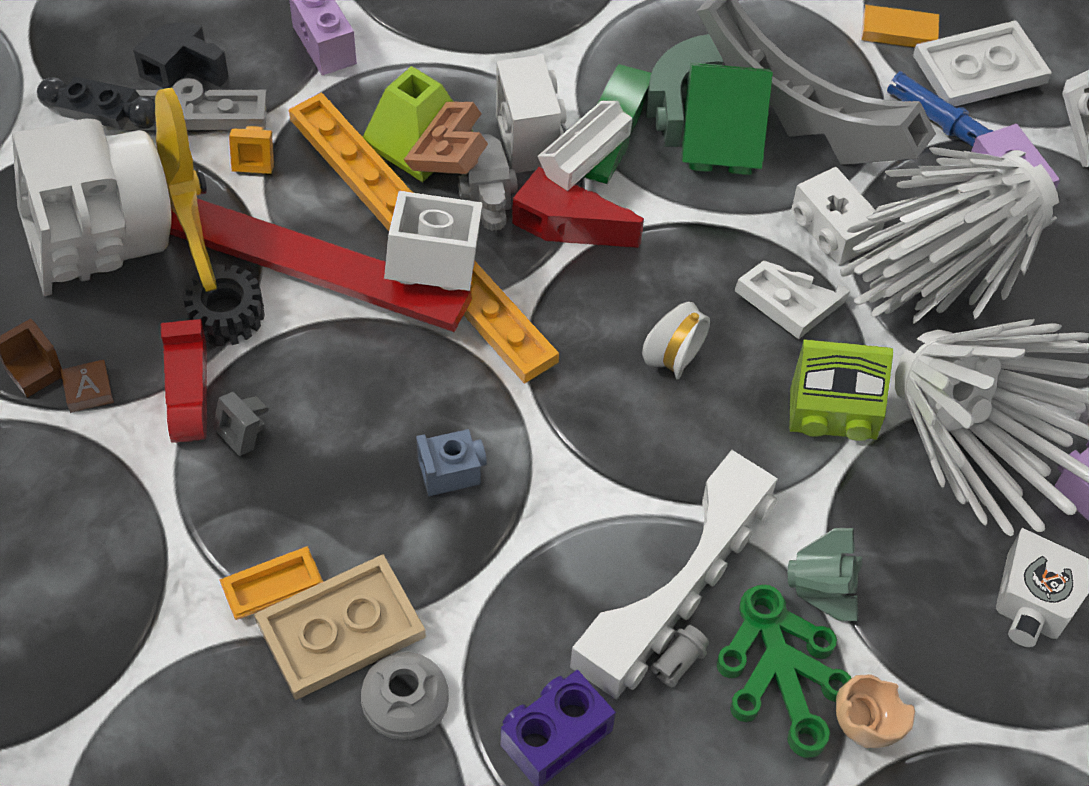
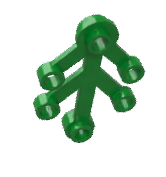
[716,585,851,758]

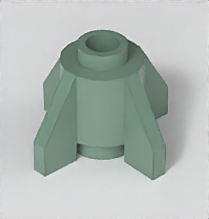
[788,528,862,621]

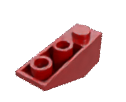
[512,167,644,248]

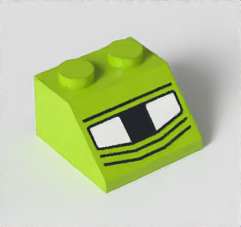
[790,340,893,441]

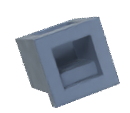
[416,429,487,496]

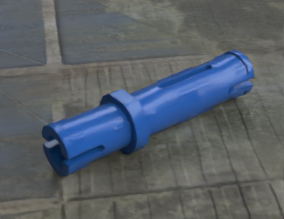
[887,71,993,147]

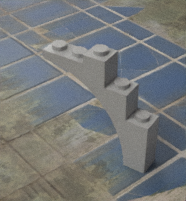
[697,0,936,165]

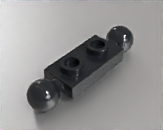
[37,76,156,130]

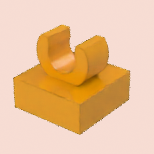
[229,126,274,174]

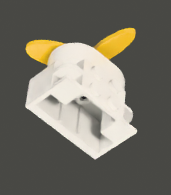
[12,87,217,296]

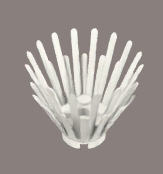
[895,319,1089,536]

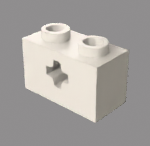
[791,167,885,266]

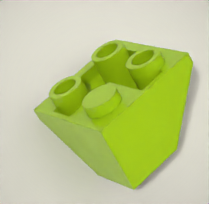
[363,66,473,182]

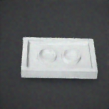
[913,21,1052,107]

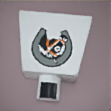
[996,528,1089,647]

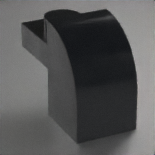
[133,22,229,89]

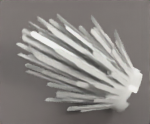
[840,147,1059,324]

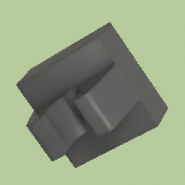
[213,392,269,456]

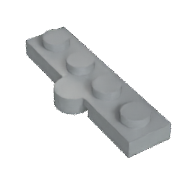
[106,78,268,130]

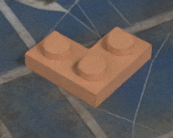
[404,102,488,174]

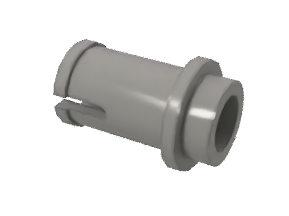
[650,625,709,688]

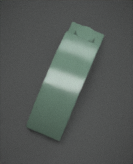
[646,34,723,147]

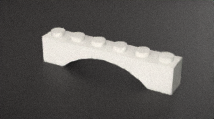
[570,450,777,700]

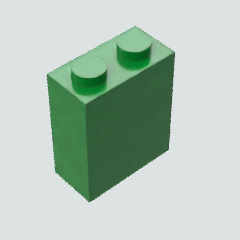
[681,62,773,174]

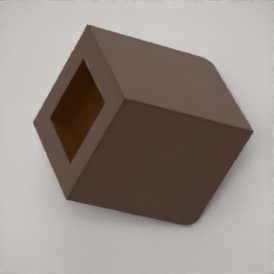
[0,318,62,398]

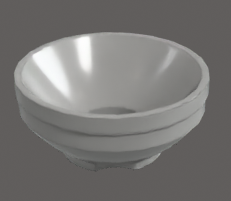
[361,652,449,740]

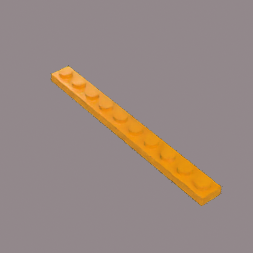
[289,92,559,384]

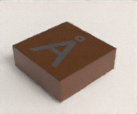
[60,359,114,413]

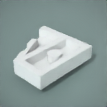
[734,261,851,339]

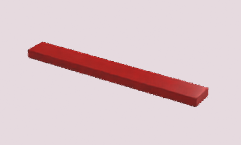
[170,198,472,332]

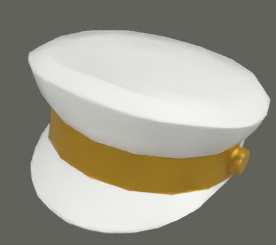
[642,302,710,380]

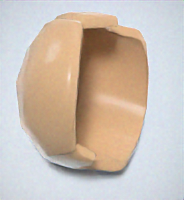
[836,674,915,748]

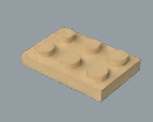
[254,554,426,700]

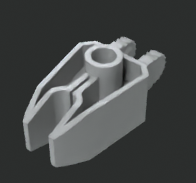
[458,134,518,231]

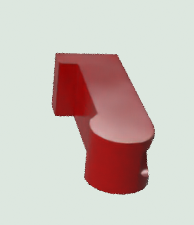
[161,319,207,443]

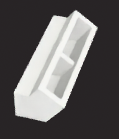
[537,101,633,191]

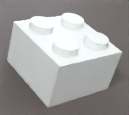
[496,55,567,173]
[384,191,482,291]

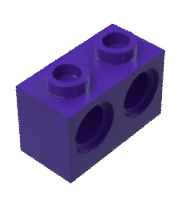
[501,669,616,786]

